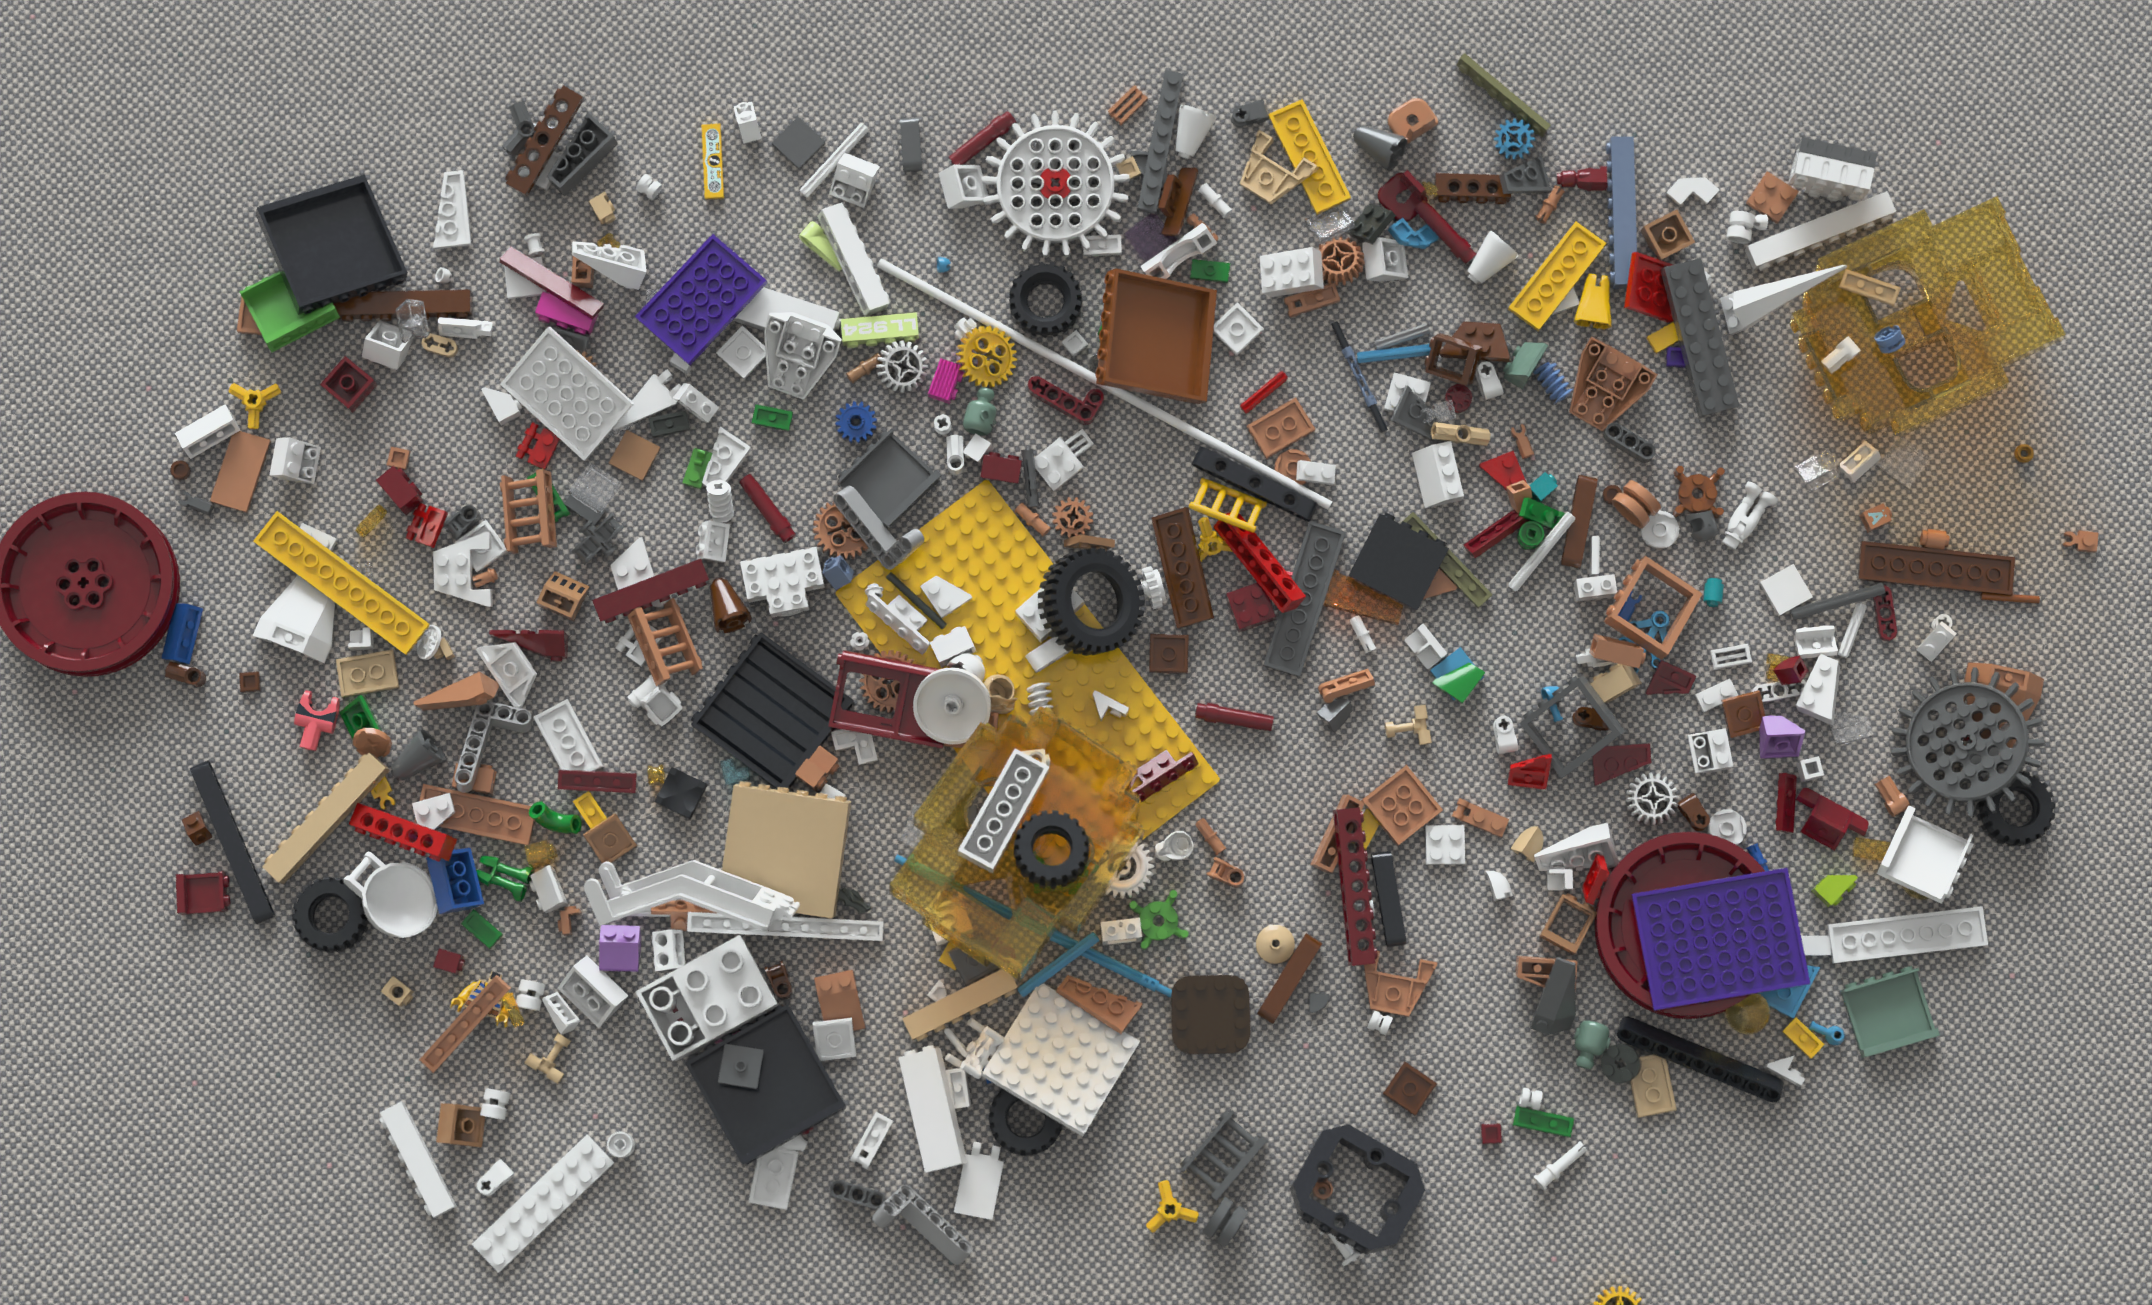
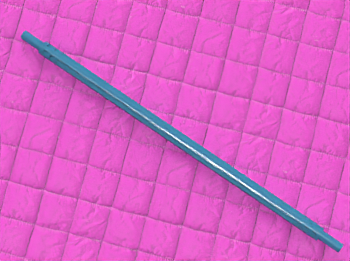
[894,854,1172,998]

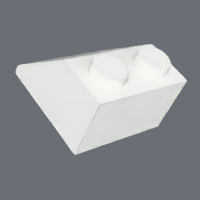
[938,165,988,209]
[1362,237,1408,282]
[362,320,415,370]
[529,865,568,913]

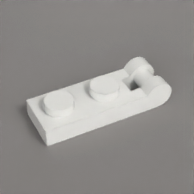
[850,1112,893,1170]

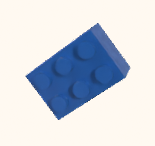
[426,848,484,914]

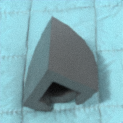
[1317,698,1352,733]

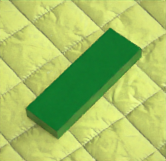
[1512,1106,1574,1138]

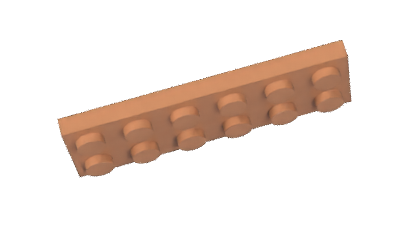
[414,784,535,846]

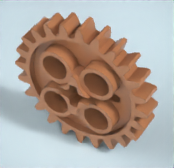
[812,502,868,560]
[859,650,914,713]

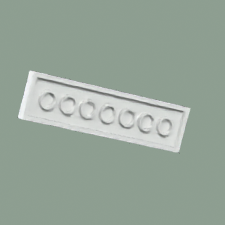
[1827,906,1988,964]
[472,1134,614,1273]

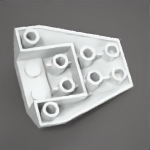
[764,312,842,400]
[253,575,335,664]

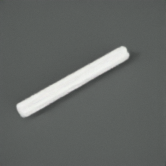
[800,123,868,197]
[1508,512,1575,591]

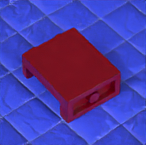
[176,871,231,915]

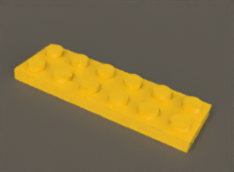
[1268,99,1351,215]
[1508,222,1606,332]

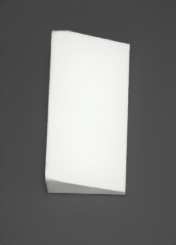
[1838,441,1881,483]

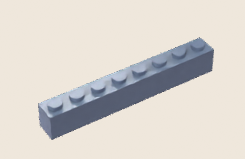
[1606,137,1637,289]

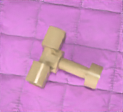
[1385,705,1432,745]
[525,1033,571,1084]

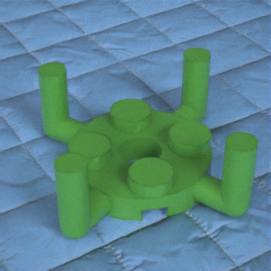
[1129,890,1188,950]

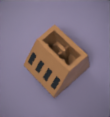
[536,571,590,622]

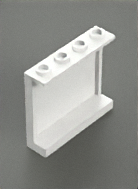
[1877,805,1974,904]

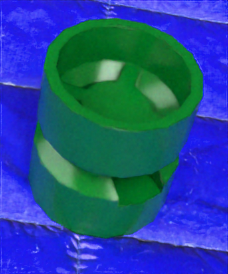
[1517,521,1544,551]

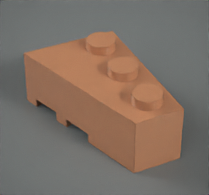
[1515,956,1577,991]

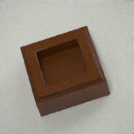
[239,671,261,693]

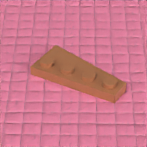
[1056,975,1143,1034]

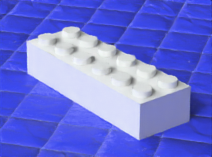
[958,749,1049,873]

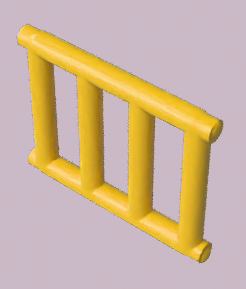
[1188,478,1267,533]

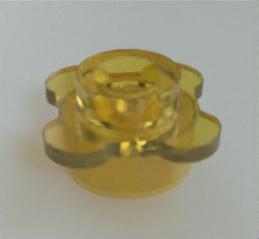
[597,233,620,248]

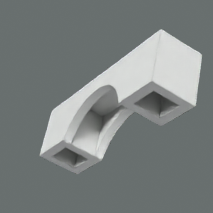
[1140,223,1217,279]

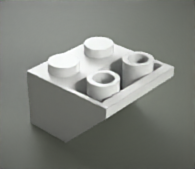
[829,153,880,208]
[270,437,321,484]
[1687,728,1733,773]

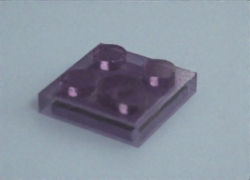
[1124,213,1177,262]

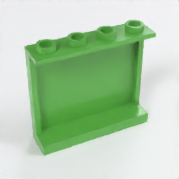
[240,271,340,353]

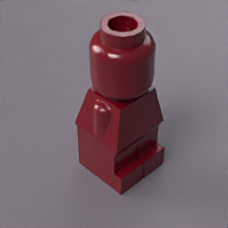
[1557,166,1607,191]

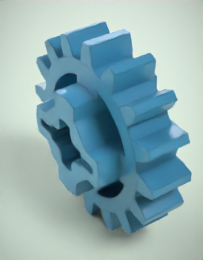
[1494,118,1536,160]

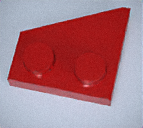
[1479,451,1527,491]

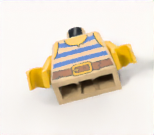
[450,971,512,1027]

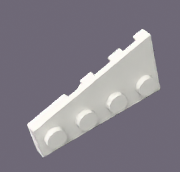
[433,170,472,250]

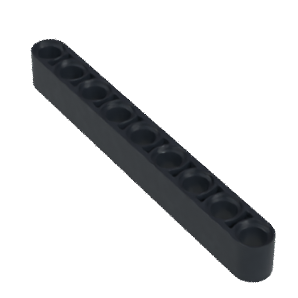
[190,760,275,924]
[1617,1016,1784,1103]

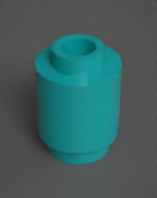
[1703,578,1724,607]

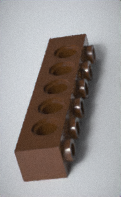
[505,85,584,197]

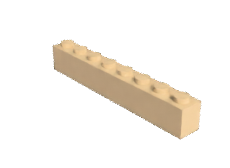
[262,753,390,884]

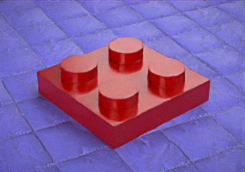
[1582,853,1609,905]

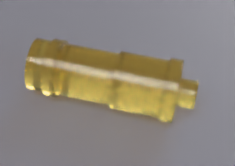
[501,991,525,1028]

